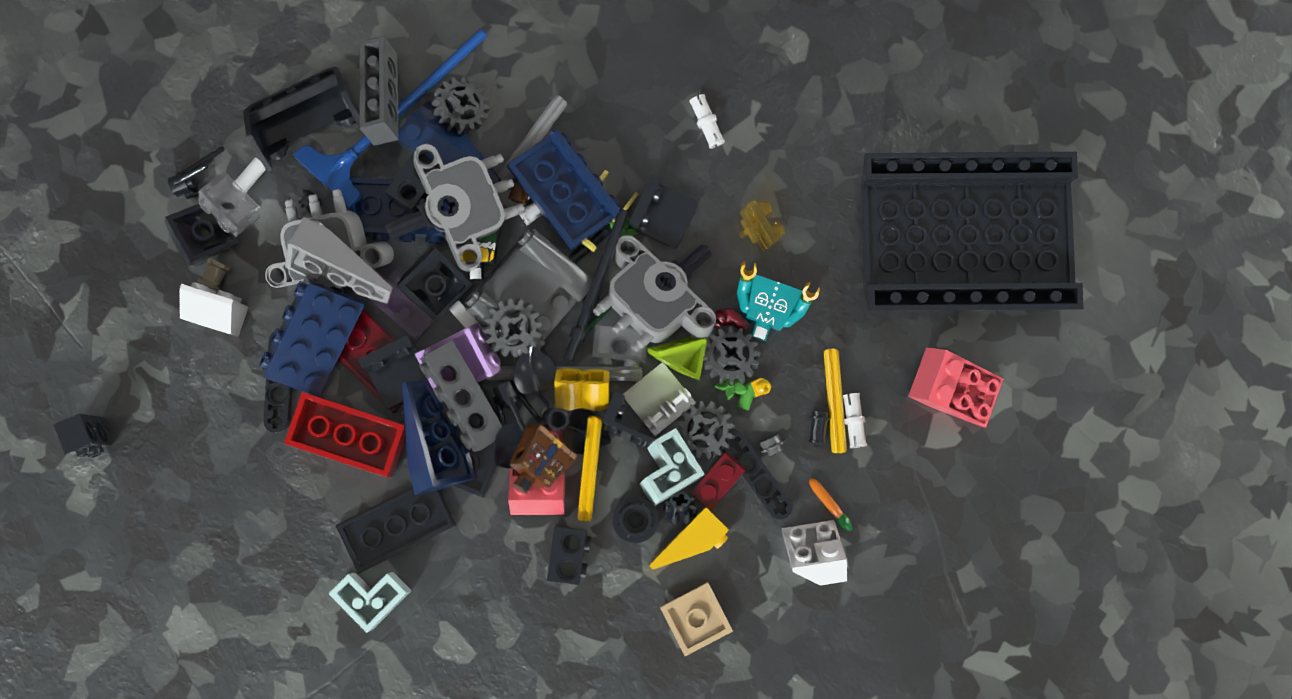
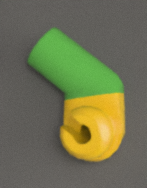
[737,378,771,411]

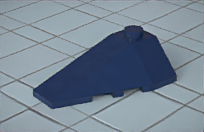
[398,101,500,184]
[402,379,476,495]

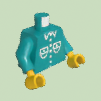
[737,261,820,341]

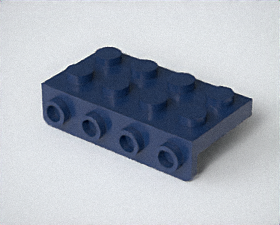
[507,128,620,250]
[346,177,451,244]
[260,276,364,397]

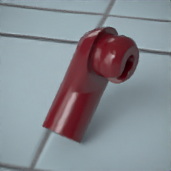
[714,308,751,332]

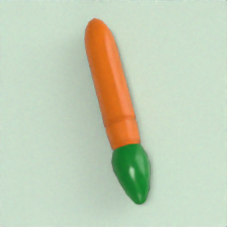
[809,478,853,531]

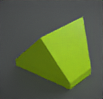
[647,336,707,380]

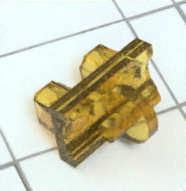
[739,200,786,252]

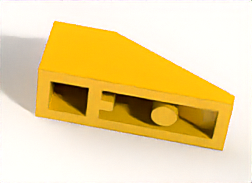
[649,507,729,569]

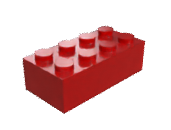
[284,392,406,478]

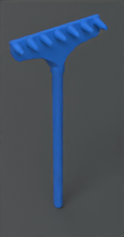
[293,29,487,212]

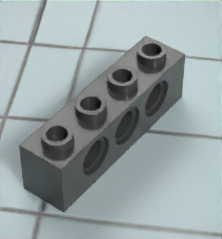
[360,36,399,146]
[420,340,502,452]

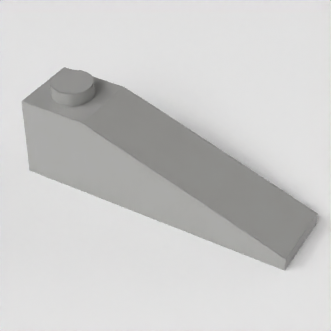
[285,217,393,303]

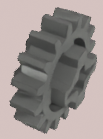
[432,77,490,134]
[482,297,542,357]
[704,327,760,385]
[677,401,736,459]

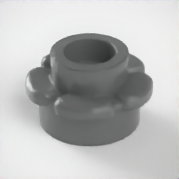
[759,433,785,456]

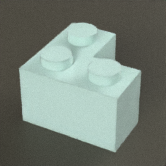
[639,428,704,506]
[329,572,412,633]

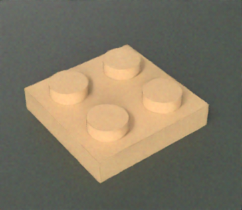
[660,582,733,656]

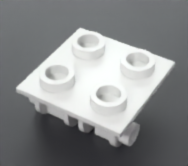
[622,363,696,436]

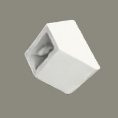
[180,282,249,337]

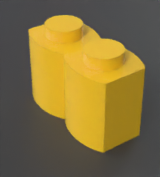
[555,368,610,411]

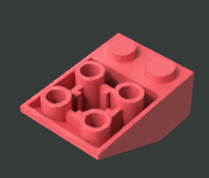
[908,347,1003,428]
[508,429,565,515]

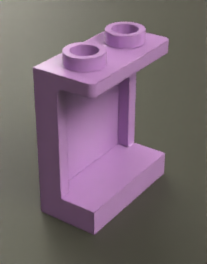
[415,322,502,402]

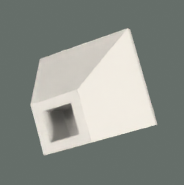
[782,520,847,585]

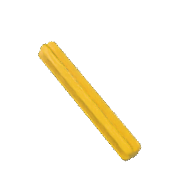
[824,348,847,453]
[577,416,602,521]

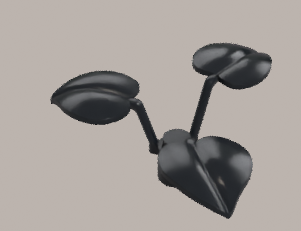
[494,346,611,469]

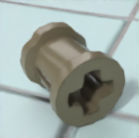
[197,258,230,291]

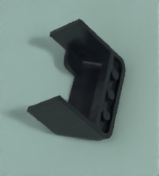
[243,67,360,173]

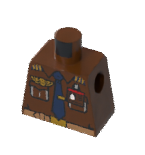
[510,425,577,494]

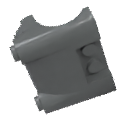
[465,229,593,356]

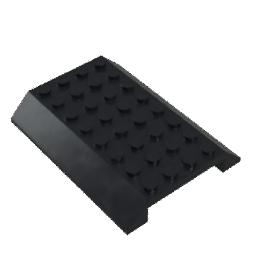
[861,151,1084,312]

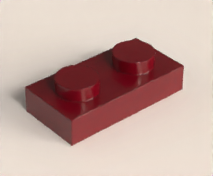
[691,452,746,510]

